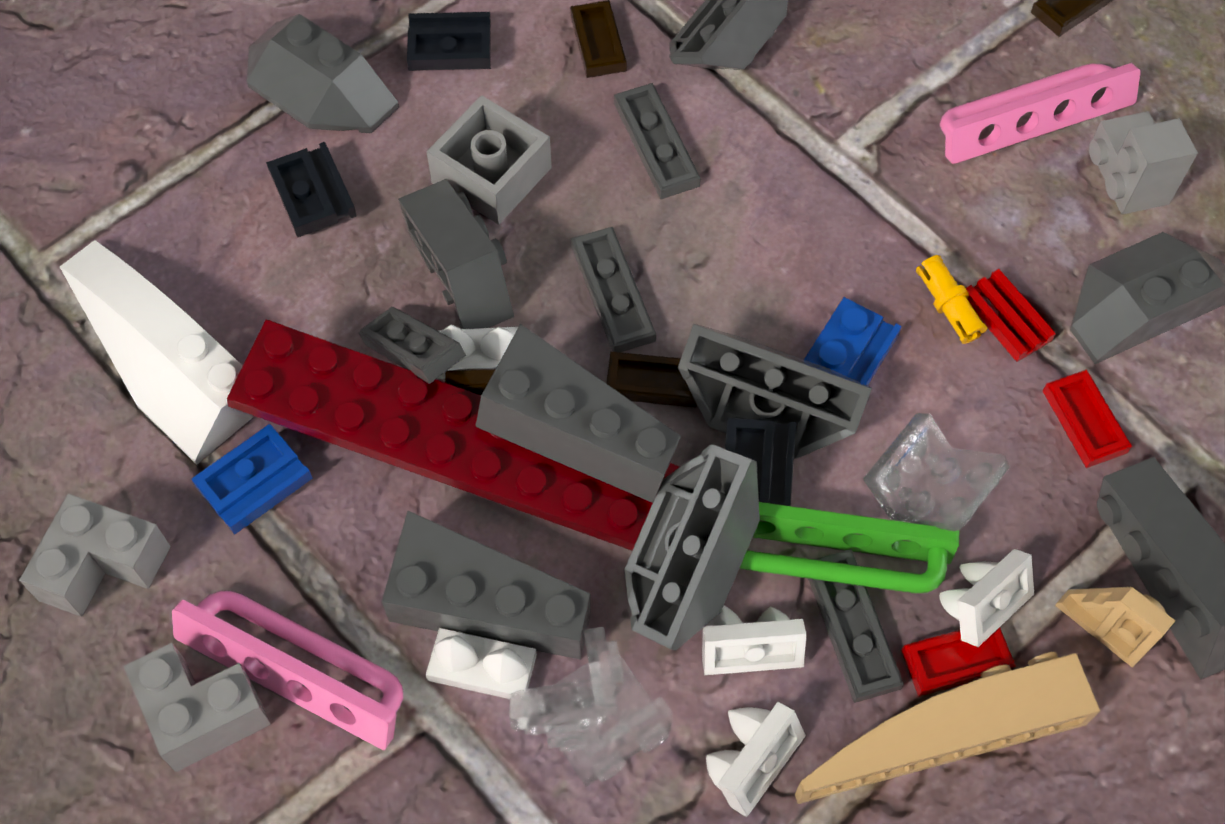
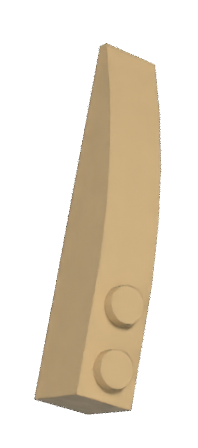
[795,652,1100,804]

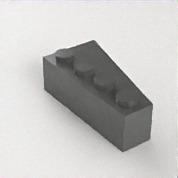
[476,324,681,503]
[1097,457,1225,680]
[382,511,591,660]

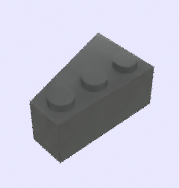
[398,179,514,329]

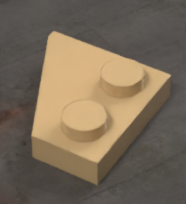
[1055,587,1175,668]

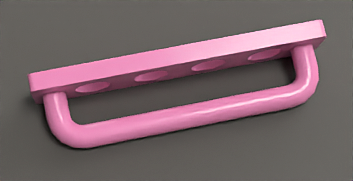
[940,63,1141,164]
[172,591,403,750]

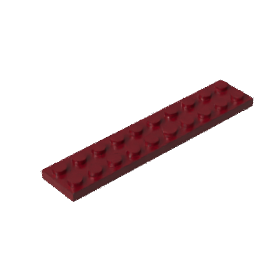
[227,319,680,551]

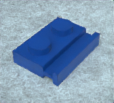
[804,297,902,386]
[191,424,313,535]

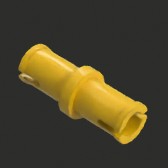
[915,255,987,344]

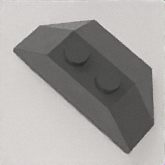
[670,0,788,70]
[247,14,399,133]
[1070,232,1225,364]
[678,324,872,459]
[624,444,760,651]

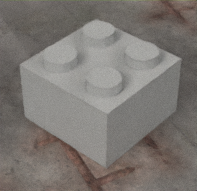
[426,95,552,225]

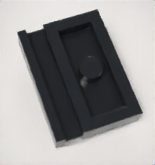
[407,12,491,71]
[266,142,357,238]
[725,418,796,506]

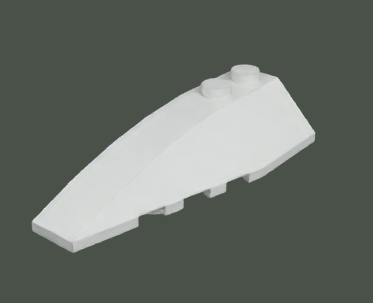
[60,240,254,465]

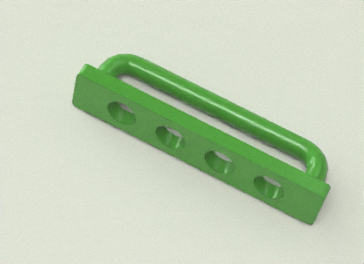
[740,502,959,594]

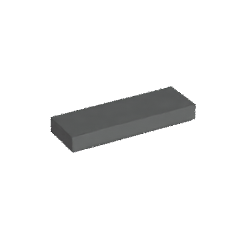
[614,83,701,199]
[571,226,656,352]
[358,307,466,384]
[808,549,904,703]

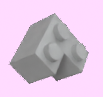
[1089,111,1198,215]
[19,494,171,617]
[123,643,271,772]

